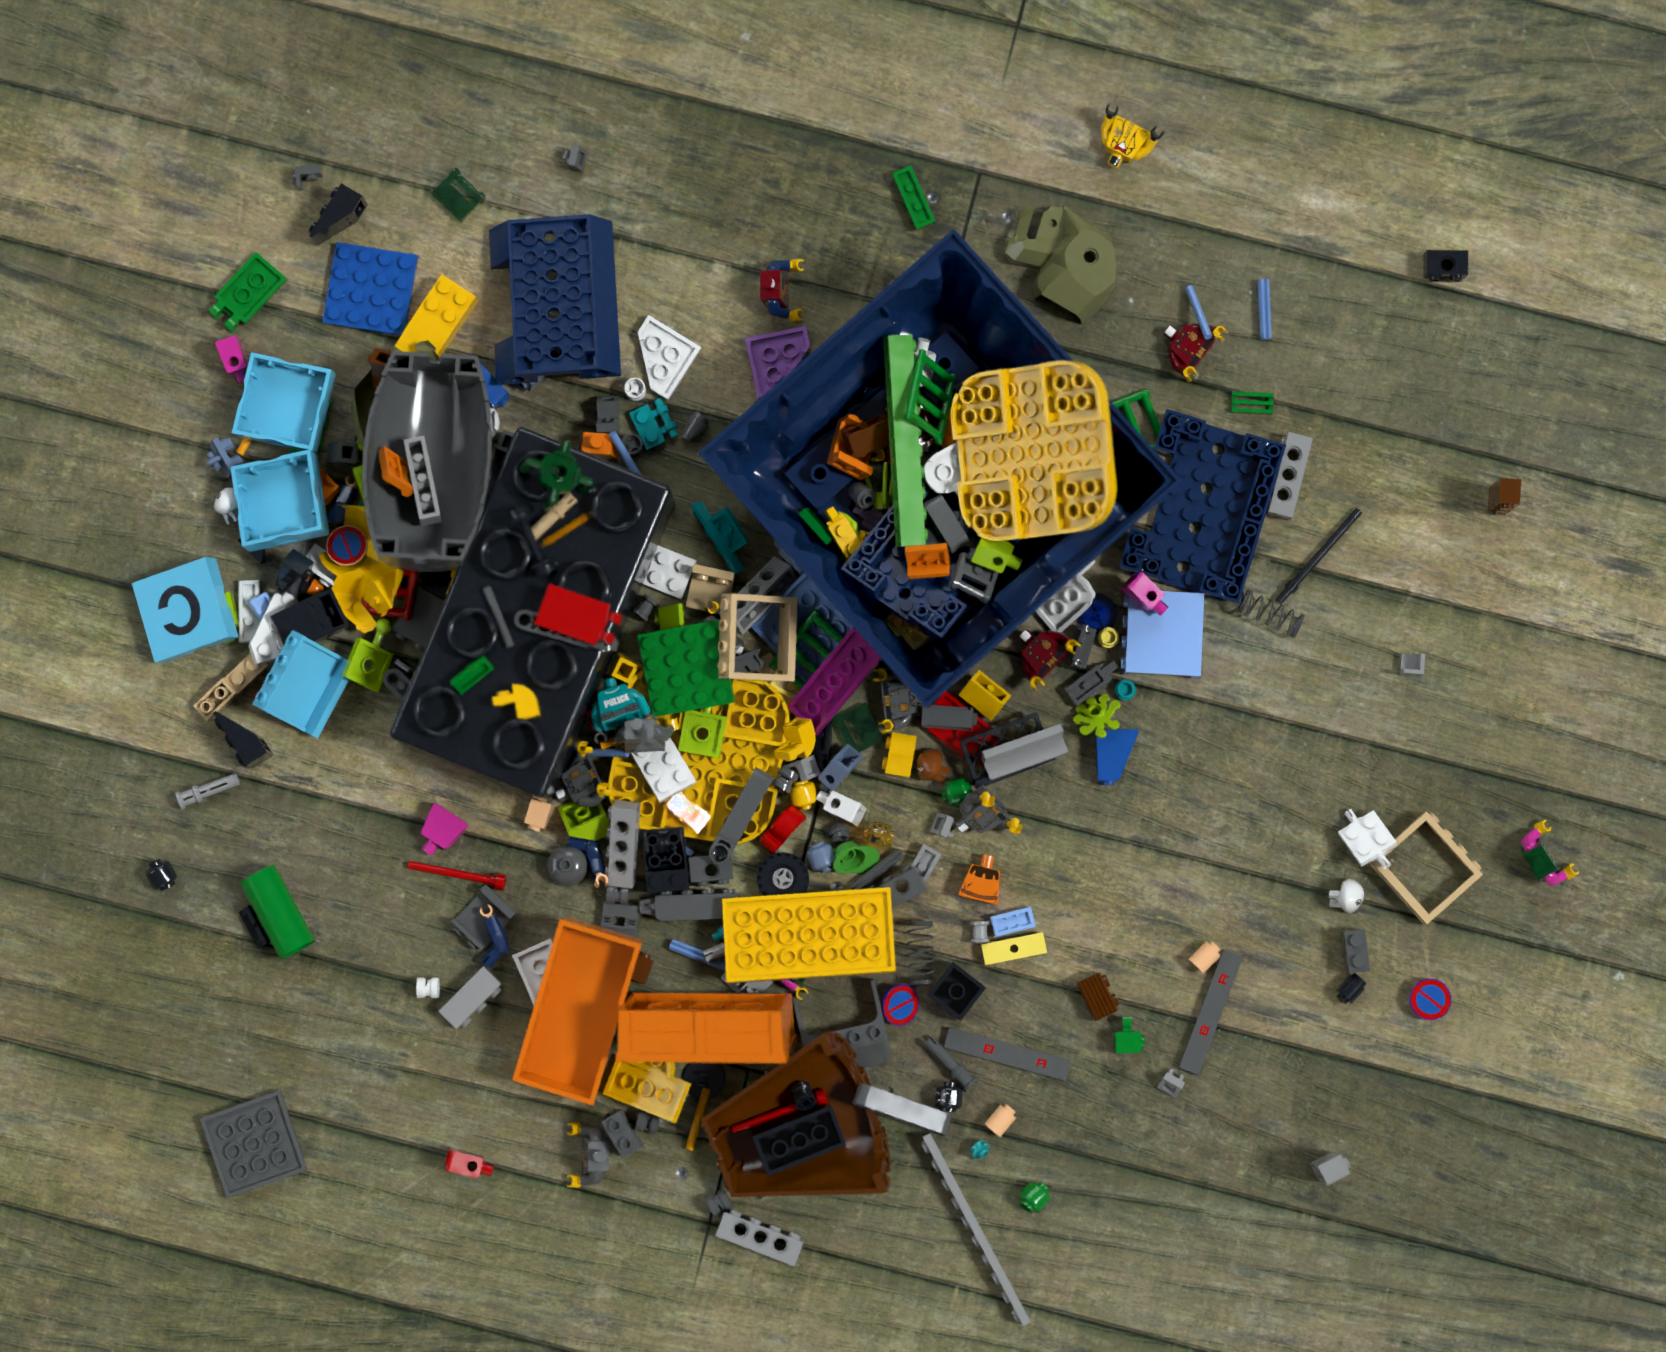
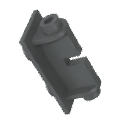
[1065,624,1097,669]
[734,649,765,673]

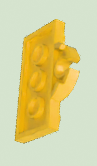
[603,1061,691,1123]

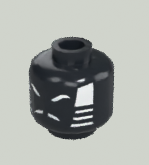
[935,1082,963,1112]

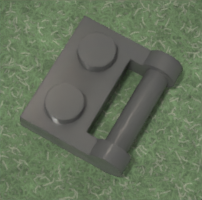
[949,552,998,604]

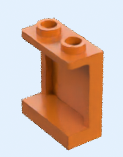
[827,414,874,480]

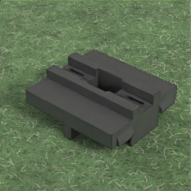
[600,903,640,938]

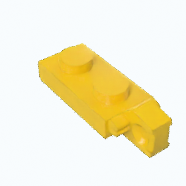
[824,506,861,561]

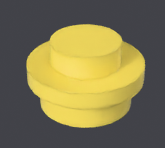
[1098,627,1119,648]

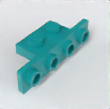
[691,501,750,575]

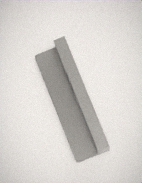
[981,724,1068,780]

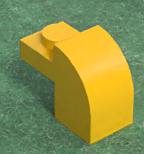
[609,653,644,684]
[492,684,541,719]
[773,717,816,761]

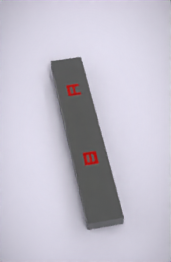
[1178,950,1243,1075]
[944,1027,1071,1081]

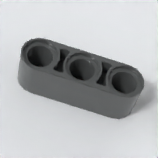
[923,494,970,554]

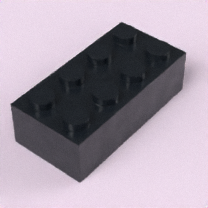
[751,1104,847,1176]

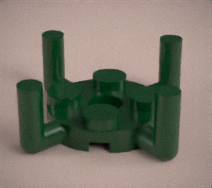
[519,440,594,512]

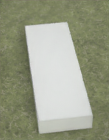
[238,580,260,643]

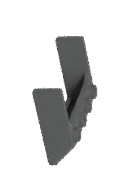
[792,979,891,1068]

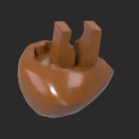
[917,748,950,783]

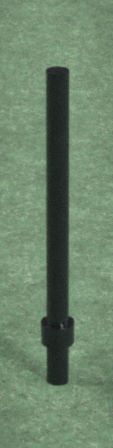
[1275,508,1362,605]

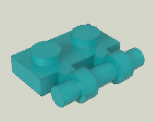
[629,398,678,451]

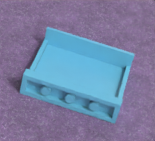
[252,630,349,739]

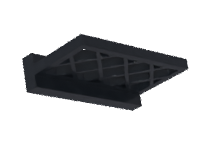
[959,712,1056,789]

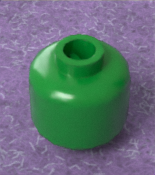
[941,778,973,807]
[1019,1182,1050,1214]

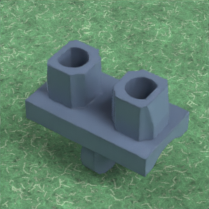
[206,437,243,478]

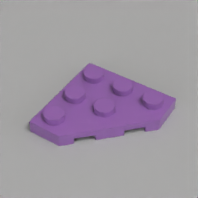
[745,326,810,400]

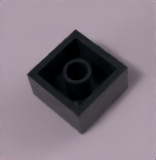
[927,962,986,1021]

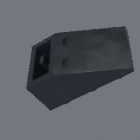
[309,183,368,246]
[270,588,349,645]
[213,711,274,769]
[642,827,690,893]

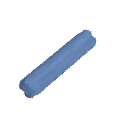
[1258,279,1272,340]
[669,939,726,971]

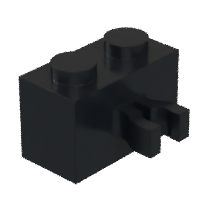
[276,549,314,598]

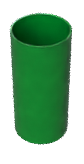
[239,865,316,960]

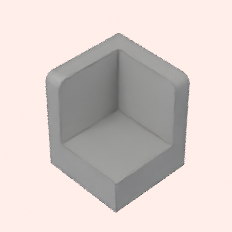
[1399,653,1425,676]
[784,755,820,782]

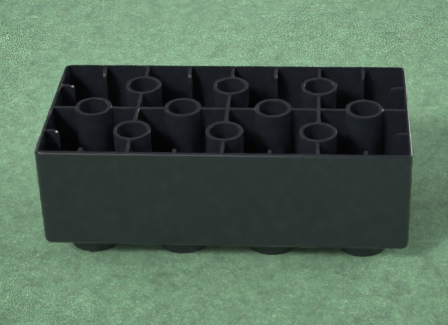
[390,427,675,803]

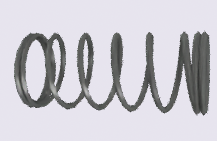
[1238,589,1305,638]
[907,921,935,985]

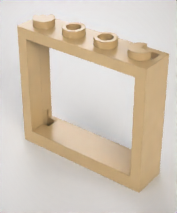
[717,593,798,681]
[1369,811,1483,925]

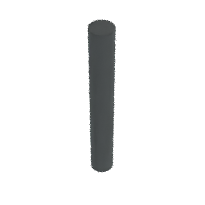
[483,586,514,648]

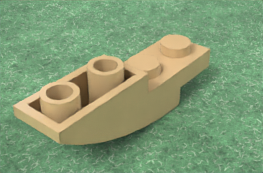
[193,653,270,721]

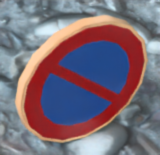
[326,525,368,566]

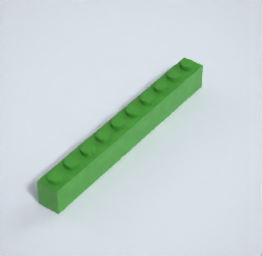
[883,334,928,547]

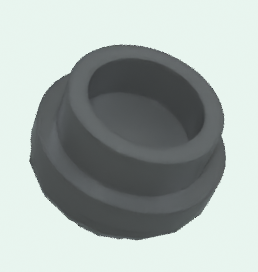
[829,820,850,843]

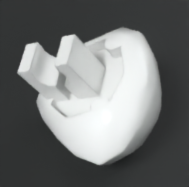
[214,488,238,525]
[1329,879,1364,913]

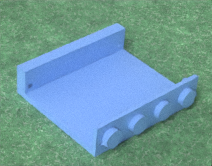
[1120,591,1204,679]

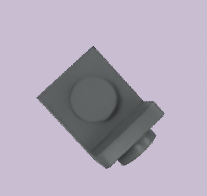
[292,165,323,191]

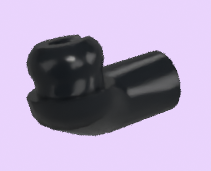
[394,658,419,676]

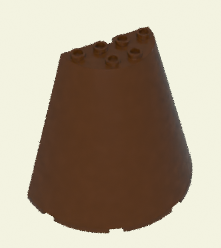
[701,1031,891,1197]

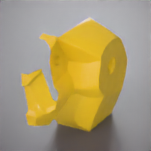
[318,504,404,633]

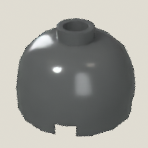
[547,845,589,887]

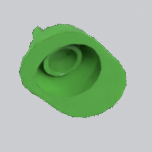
[833,841,880,874]

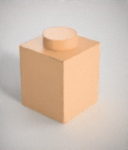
[524,799,553,832]

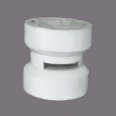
[625,378,646,401]
[416,977,440,998]

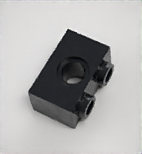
[1423,250,1468,282]

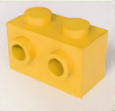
[959,670,1012,721]

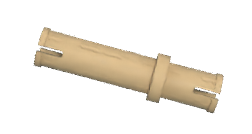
[523,492,578,540]

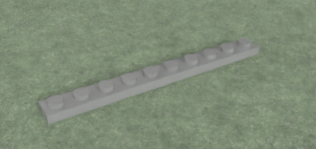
[921,1132,1031,1326]

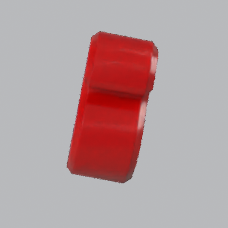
[759,805,806,854]

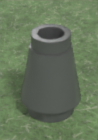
[682,410,710,442]

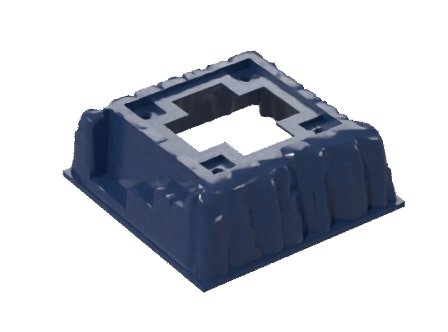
[698,229,1182,708]

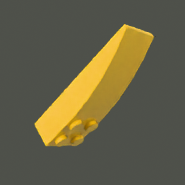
[394,274,478,358]

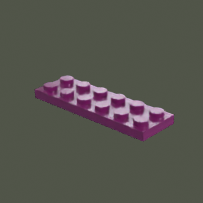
[787,627,882,736]

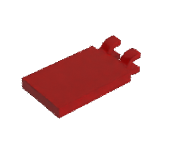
[535,584,623,646]
[919,691,1002,767]

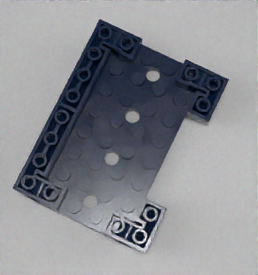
[489,214,621,385]
[1119,409,1286,604]
[841,446,1021,639]

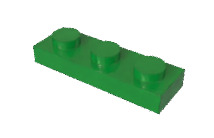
[892,165,936,231]

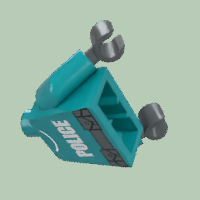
[591,678,657,743]

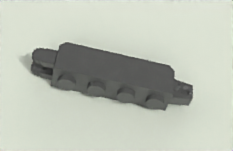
[639,889,740,921]

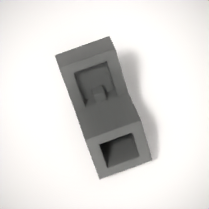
[596,395,620,434]

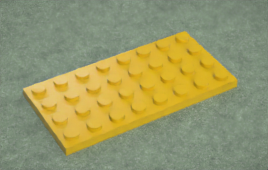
[722,887,896,983]

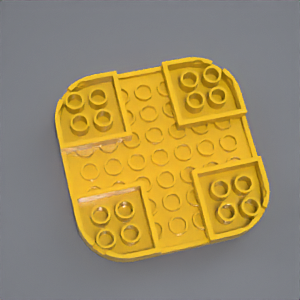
[951,361,1117,541]
[608,669,789,844]

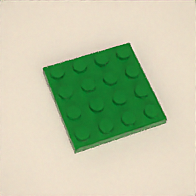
[637,619,736,717]

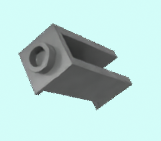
[921,705,978,731]

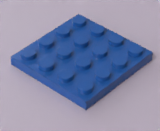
[322,242,419,336]

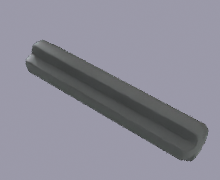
[850,849,903,890]

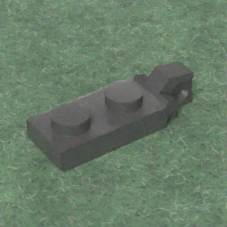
[1064,661,1118,707]

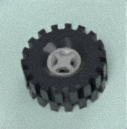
[757,852,809,896]

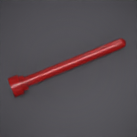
[407,861,507,891]
[731,1088,829,1134]

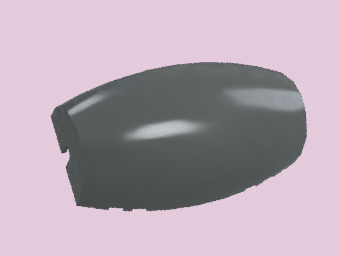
[362,351,492,572]

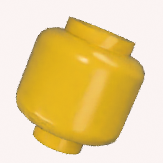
[789,779,817,810]

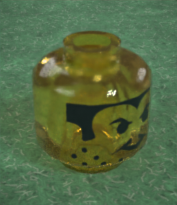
[863,821,895,851]

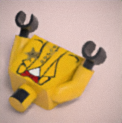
[1101,103,1165,169]

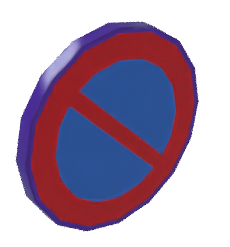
[1409,979,1451,1020]
[881,984,919,1026]

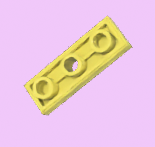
[981,932,1047,965]

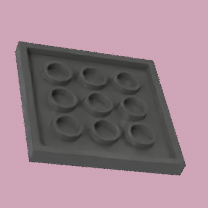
[200,1090,308,1199]

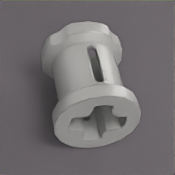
[970,921,989,943]

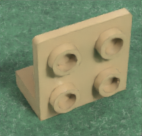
[686,564,735,612]

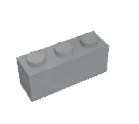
[439,966,503,1029]
[1310,1152,1351,1185]

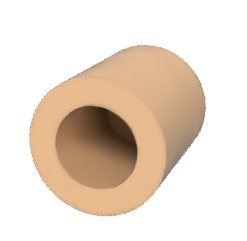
[1188,941,1221,974]
[984,1104,1016,1137]

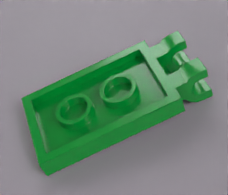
[209,252,287,333]

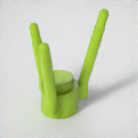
[865,462,893,509]

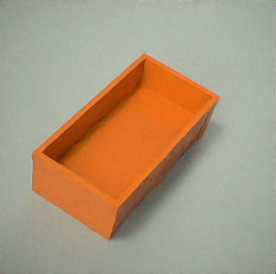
[512,917,643,1105]
[616,992,797,1063]

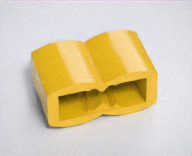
[882,732,917,779]

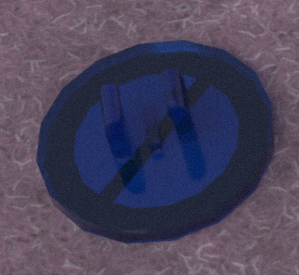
[1077,593,1117,635]

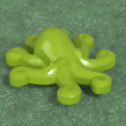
[1073,694,1121,738]

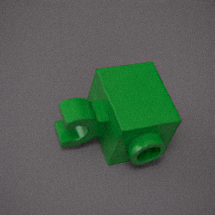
[1114,1017,1145,1054]

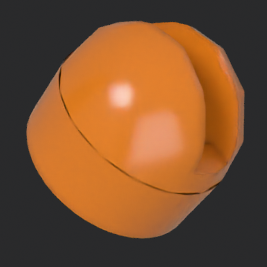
[306,579,324,596]

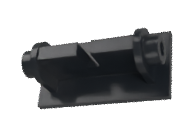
[239,905,270,949]

